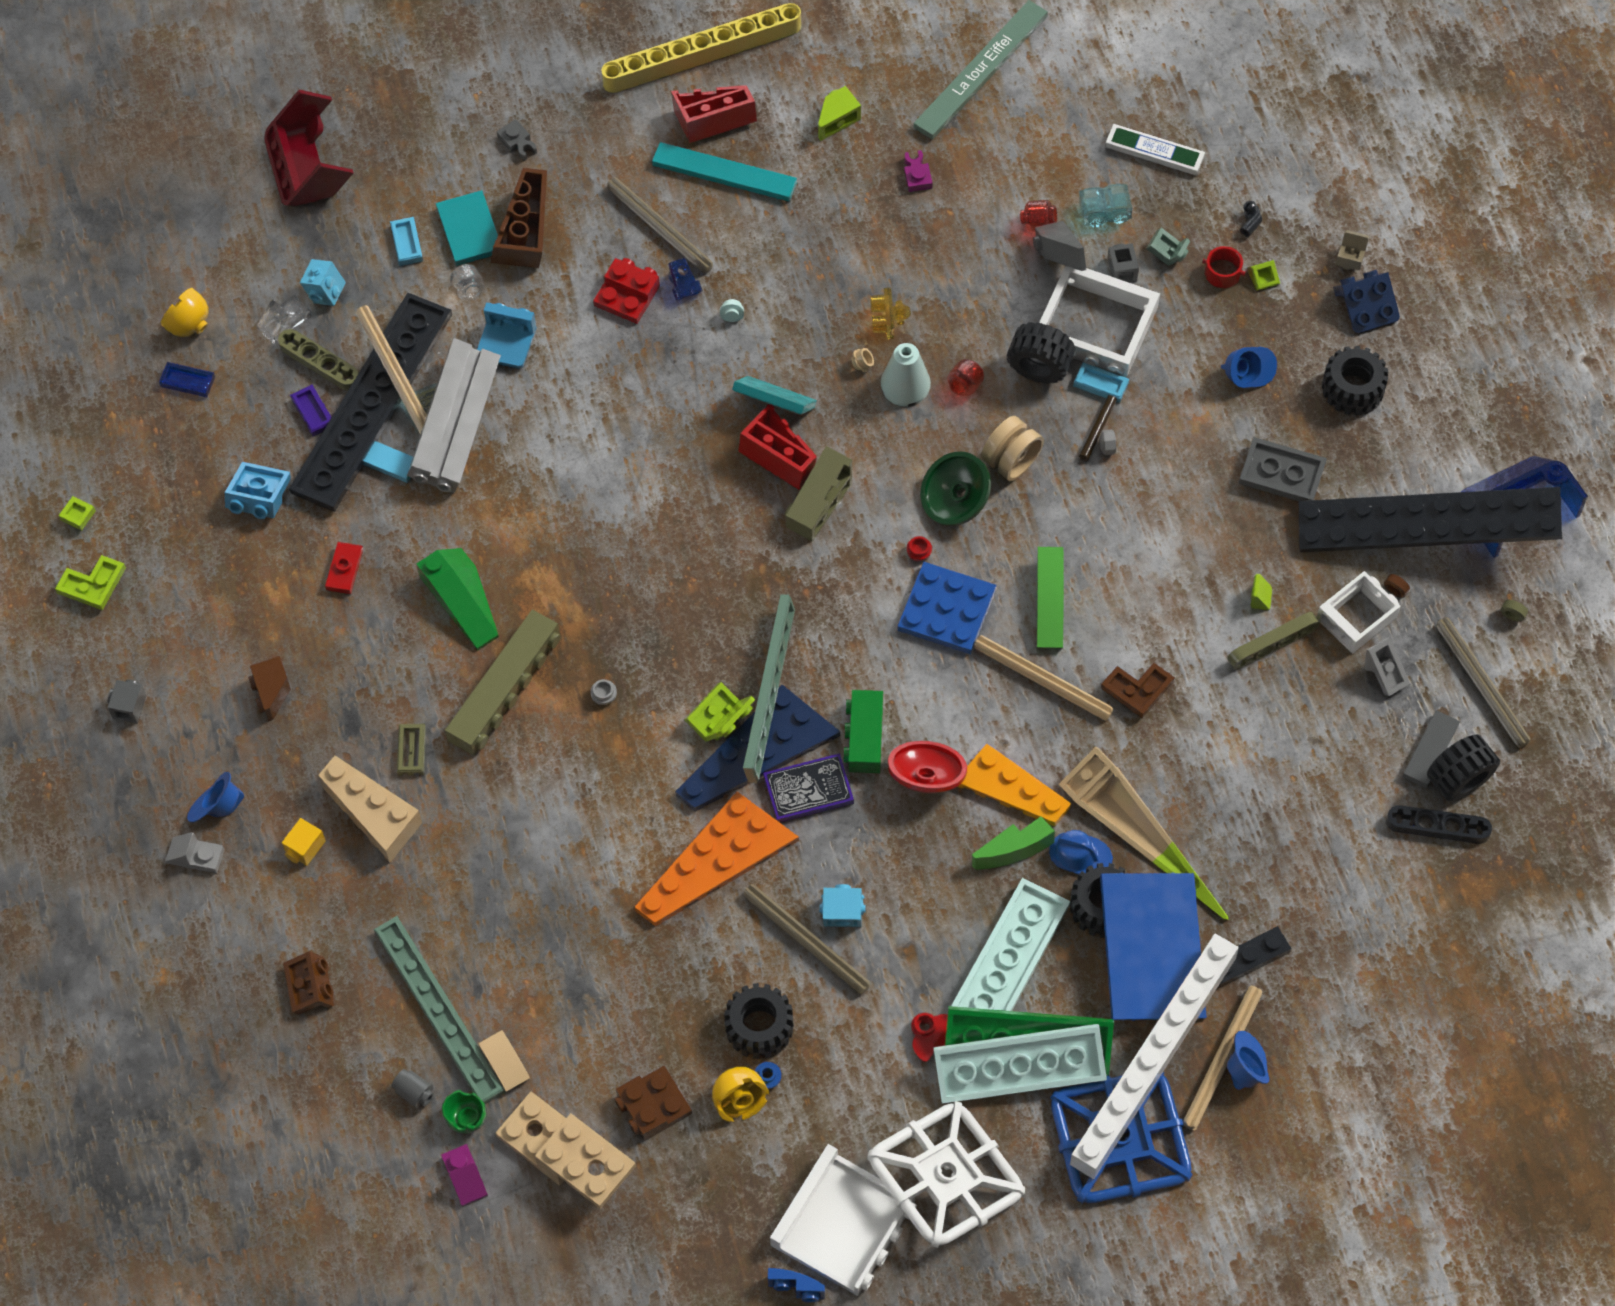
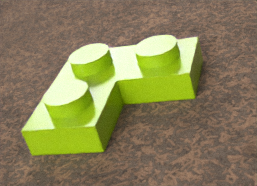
[55,555,126,610]

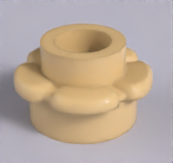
[851,348,874,372]

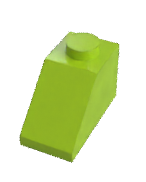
[818,86,861,141]

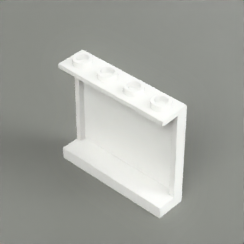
[770,1144,917,1296]

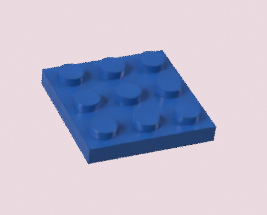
[897,562,996,655]

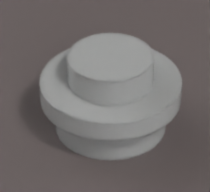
[591,679,617,705]

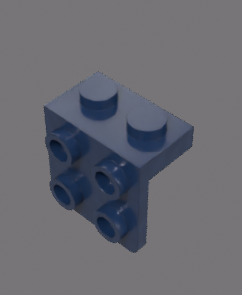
[1333,269,1400,333]

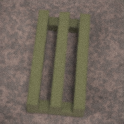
[397,724,426,776]

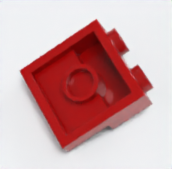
[593,258,660,324]

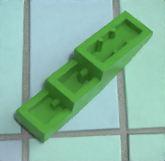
[1037,547,1064,649]

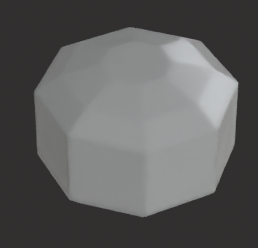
[1099,429,1116,455]

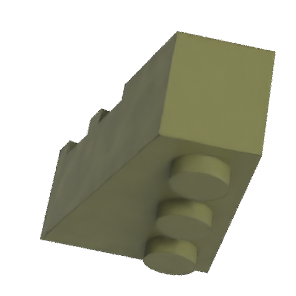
[785,446,852,541]

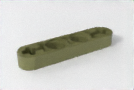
[278,329,359,391]
[1227,612,1320,670]

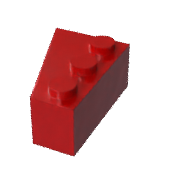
[671,85,757,143]
[738,404,817,490]

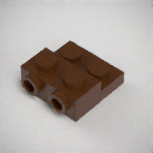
[614,1066,692,1141]

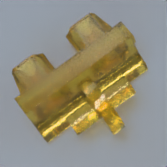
[870,288,911,339]

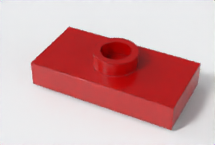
[325,542,364,594]

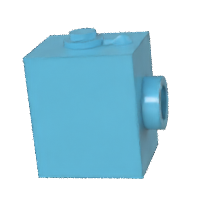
[300,259,346,306]
[819,884,866,927]

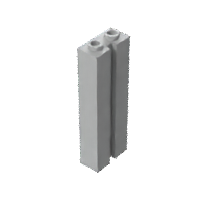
[407,338,501,493]

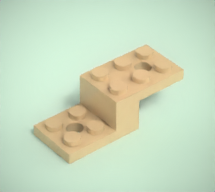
[495,1092,636,1209]

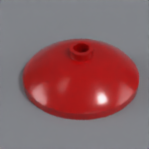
[888,741,967,794]

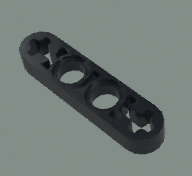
[1386,805,1492,844]

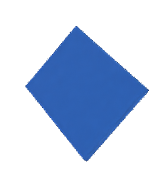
[1100,872,1207,1021]

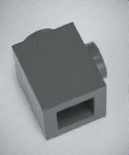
[108,680,147,723]

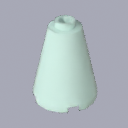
[881,343,931,406]

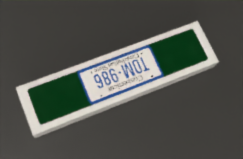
[1105,124,1205,176]

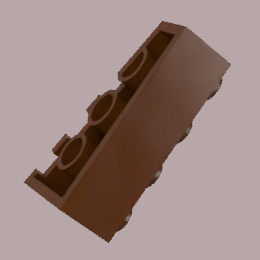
[490,168,547,268]

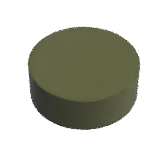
[1500,600,1528,622]

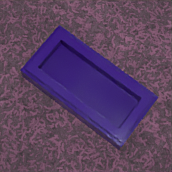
[290,385,332,437]

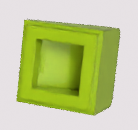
[1247,260,1280,291]
[1250,574,1272,610]

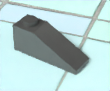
[1033,221,1086,271]

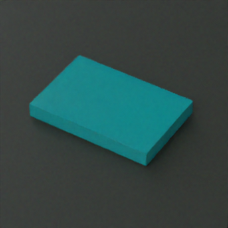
[436,190,498,266]
[732,376,817,415]

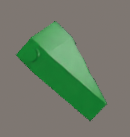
[416,548,499,651]

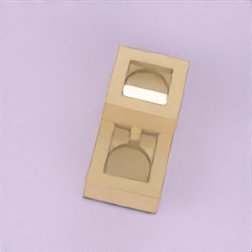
[478,1030,530,1092]

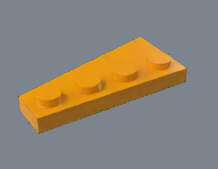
[957,744,1071,827]

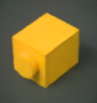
[282,818,326,866]

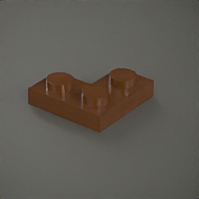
[1101,663,1175,718]

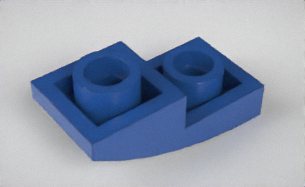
[768,1268,825,1303]

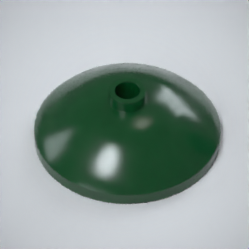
[920,451,991,526]

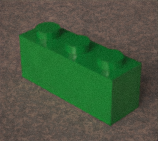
[844,690,883,774]

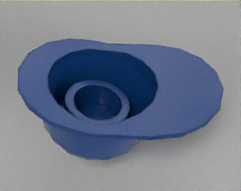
[1221,347,1277,388]
[187,772,244,823]
[1049,830,1113,874]
[1227,1031,1270,1090]

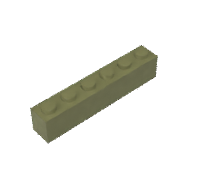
[445,609,561,756]

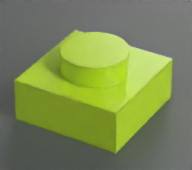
[59,496,96,531]

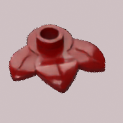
[911,1013,947,1062]

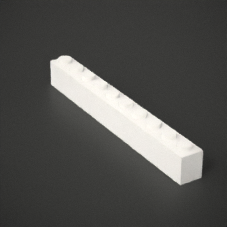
[1070,934,1239,1179]

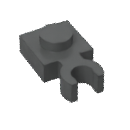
[497,119,537,161]

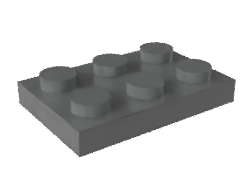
[1239,437,1327,501]

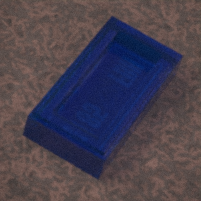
[159,362,215,398]

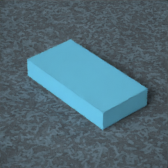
[390,217,423,266]
[1073,362,1129,403]
[363,441,413,483]

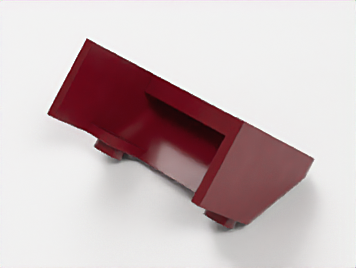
[264,89,354,207]

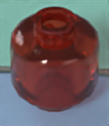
[1020,200,1057,232]
[947,359,984,396]

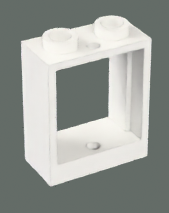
[1316,571,1401,654]

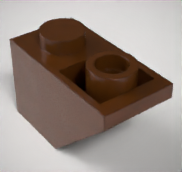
[248,656,291,721]

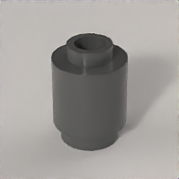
[392,1069,434,1108]

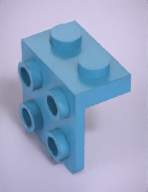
[477,302,537,369]

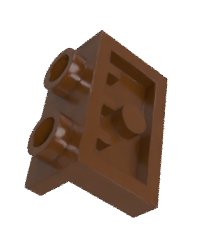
[283,951,334,1015]

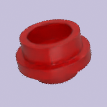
[906,536,932,561]

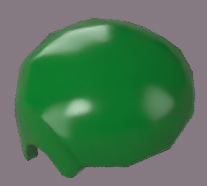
[442,1090,487,1134]

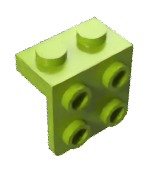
[684,682,755,742]

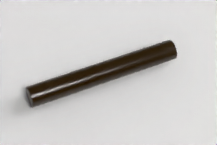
[1079,395,1117,461]

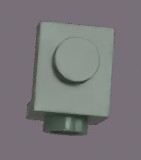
[1146,227,1190,266]

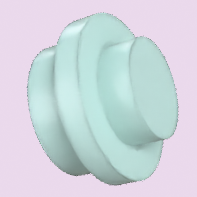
[720,299,744,322]

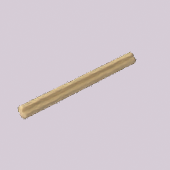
[356,305,427,434]
[974,635,1113,720]
[1183,986,1262,1131]

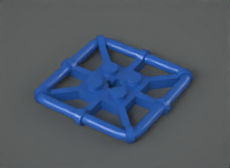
[1050,1072,1193,1204]

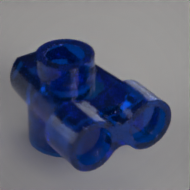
[668,258,703,301]

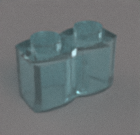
[1079,184,1133,227]

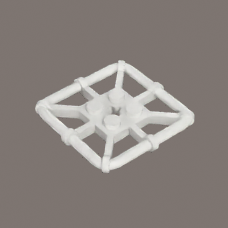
[867,1101,1025,1248]

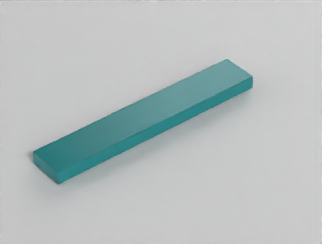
[652,142,797,202]

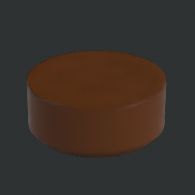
[1384,574,1410,598]

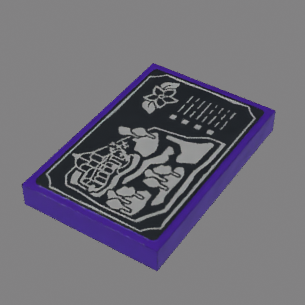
[763,753,854,822]

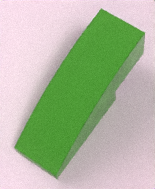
[972,816,1055,870]

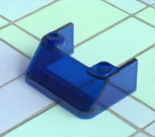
[1461,456,1588,558]

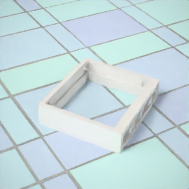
[1039,266,1160,377]

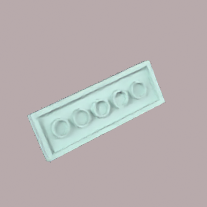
[951,878,1070,1011]
[934,1024,1107,1103]

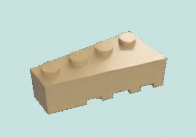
[319,756,422,863]

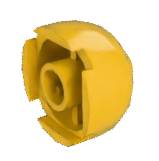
[160,288,209,337]
[712,1067,769,1122]

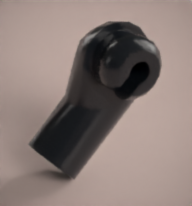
[1240,201,1262,237]

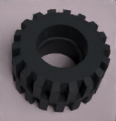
[1007,322,1075,384]
[1322,346,1389,415]
[1427,734,1500,802]
[1070,863,1125,938]
[724,983,794,1059]

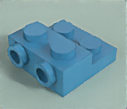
[224,462,291,519]

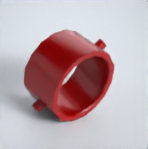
[1202,246,1246,288]

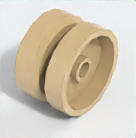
[981,416,1044,481]

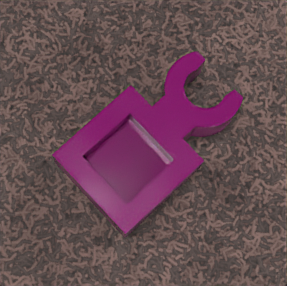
[904,150,933,192]

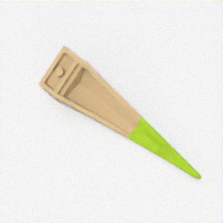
[1059,747,1229,920]

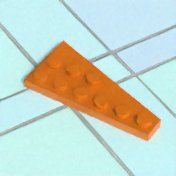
[635,791,799,926]

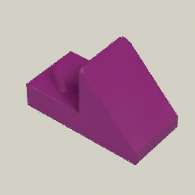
[441,1144,488,1207]

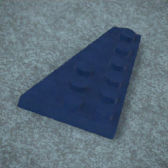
[675,685,841,812]

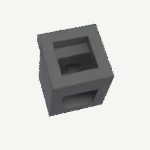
[1107,243,1139,283]

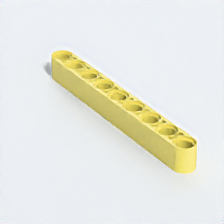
[601,3,801,93]

